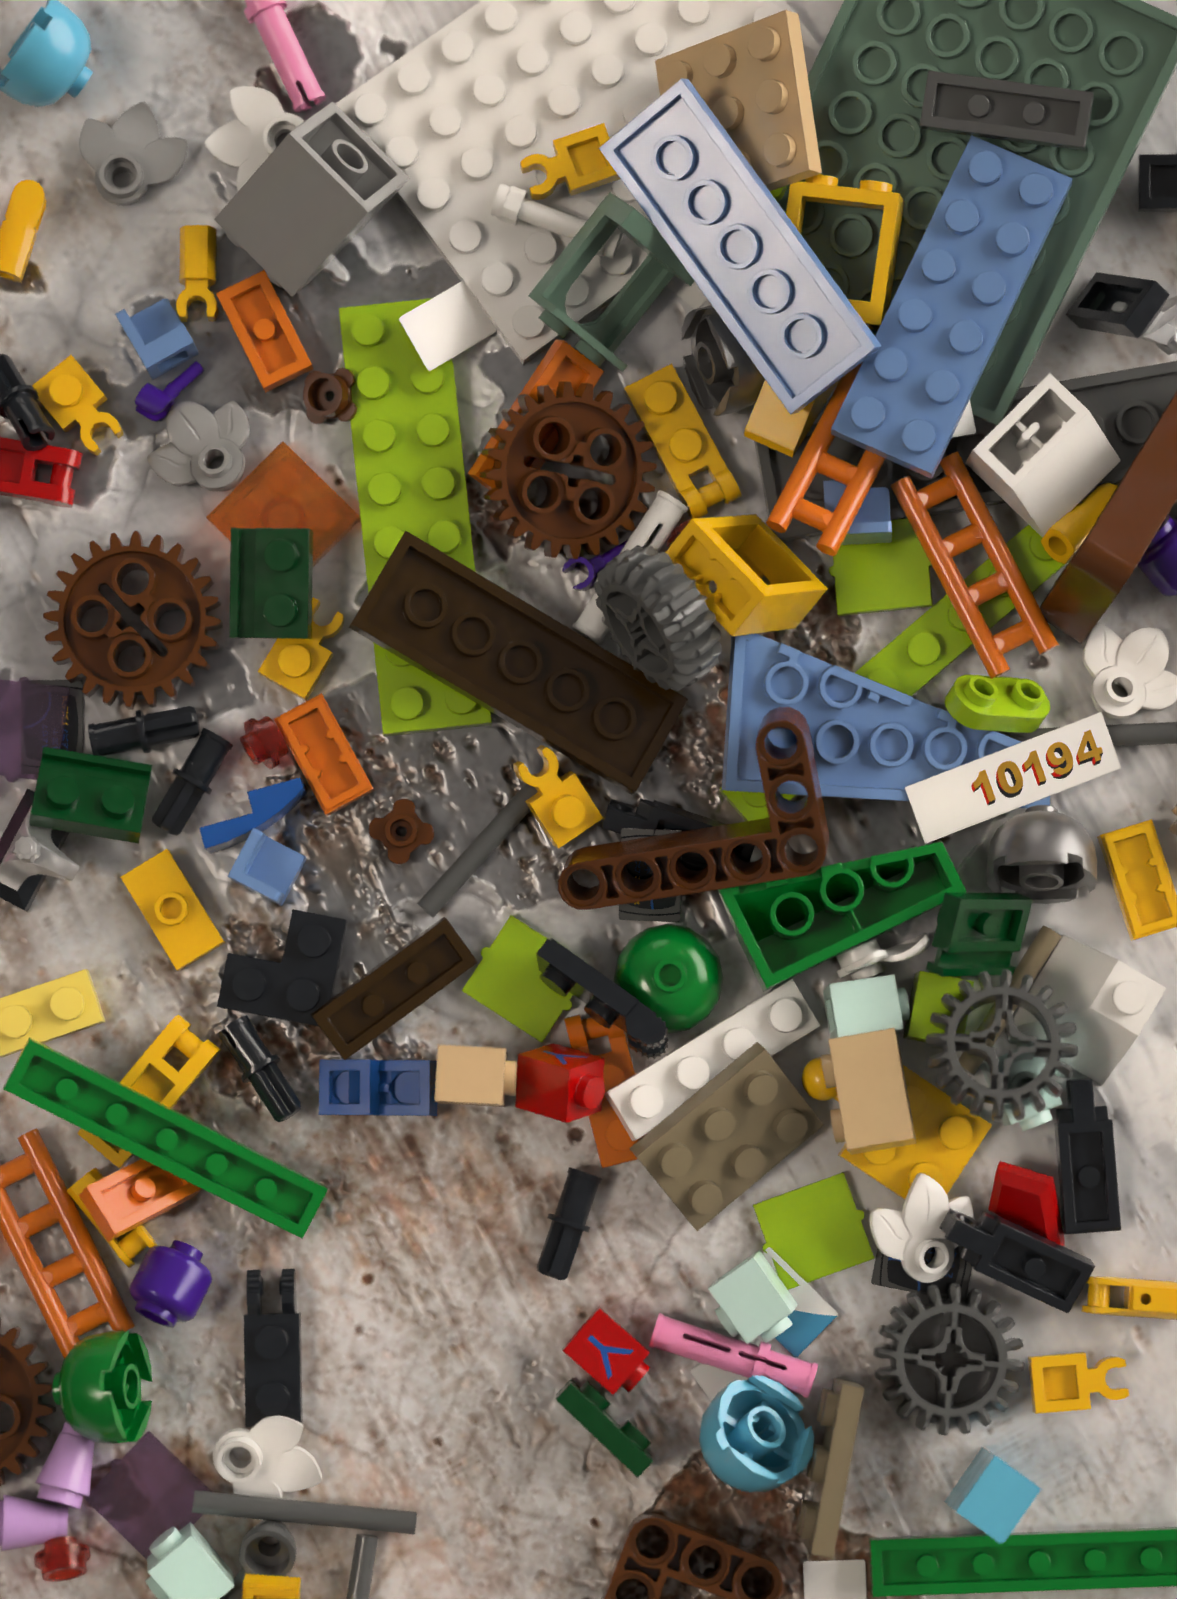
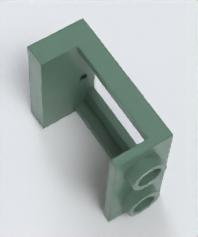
[528,192,694,372]

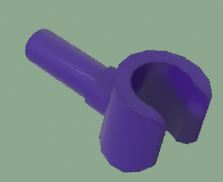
[135,361,205,422]
[562,539,629,591]

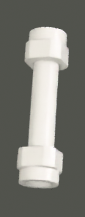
[491,184,623,259]

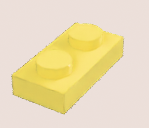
[0,969,105,1058]

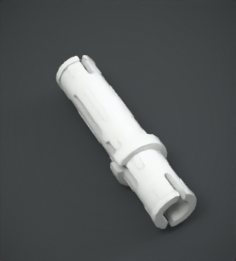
[571,490,688,645]

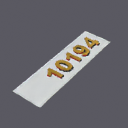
[904,712,1121,844]

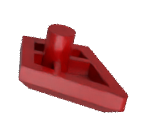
[988,1161,1065,1246]

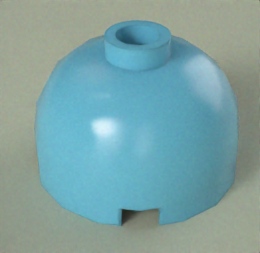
[0,0,93,107]
[699,1376,814,1492]

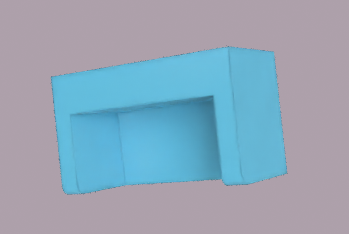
[944,1447,1041,1543]

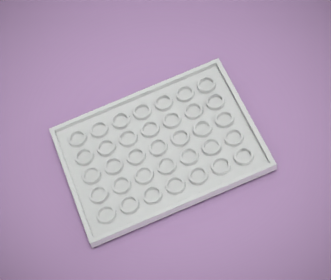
[336,0,821,365]

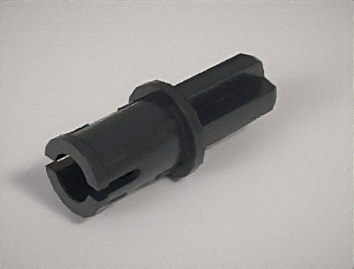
[0,354,55,451]
[88,706,200,756]
[152,728,234,836]
[217,1015,301,1122]
[537,1167,602,1280]

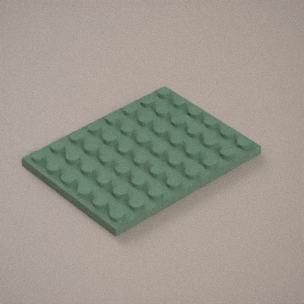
[778,0,1177,426]

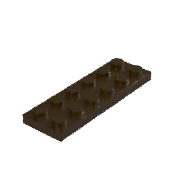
[349,531,688,795]

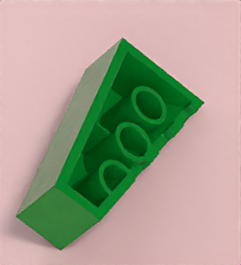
[718,842,967,992]

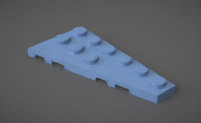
[722,633,1050,808]

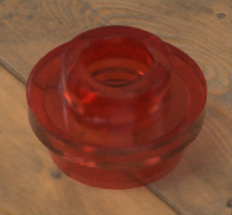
[240,716,289,769]
[34,1536,91,1582]

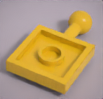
[801,1057,992,1200]

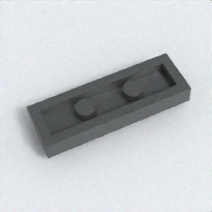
[919,70,1094,151]

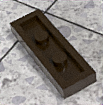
[310,917,478,1061]

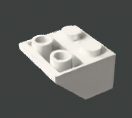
[966,373,1121,538]

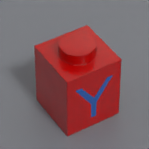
[515,1043,605,1123]
[563,1307,651,1395]

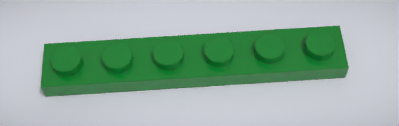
[3,1037,328,1239]
[869,1527,1177,1597]

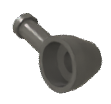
[220,1520,296,1599]

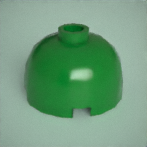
[613,923,724,1034]
[52,1330,152,1444]

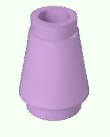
[35,1422,95,1509]
[0,1495,68,1551]

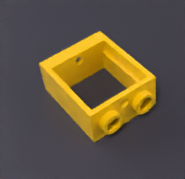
[786,174,904,331]
[665,514,828,637]

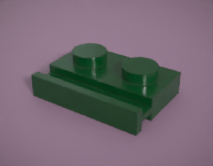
[229,528,313,639]
[29,746,152,844]
[926,892,1033,977]
[555,1379,653,1478]

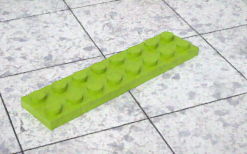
[339,298,492,737]

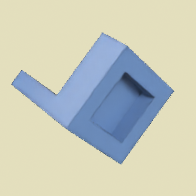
[115,299,199,380]
[823,480,892,545]
[228,828,307,907]

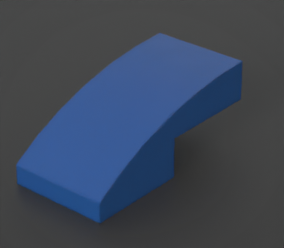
[199,777,307,854]
[319,1059,438,1116]

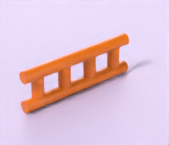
[766,362,886,556]
[891,452,1059,679]
[0,1128,135,1359]

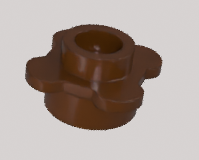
[303,368,357,424]
[369,799,434,864]

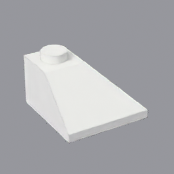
[1013,935,1166,1086]

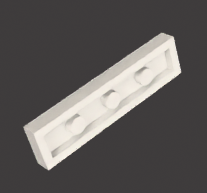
[604,979,820,1141]

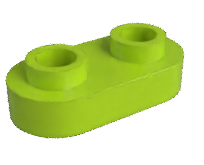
[945,675,1050,733]

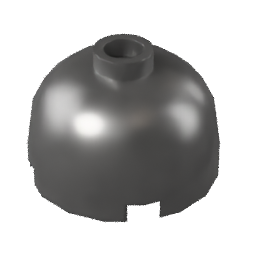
[681,305,765,416]
[986,805,1097,904]

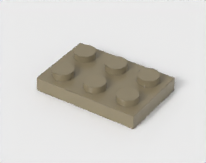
[629,1042,824,1231]
[796,1378,864,1559]

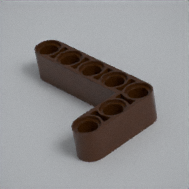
[1040,391,1177,644]
[558,707,829,910]
[601,1512,783,1599]

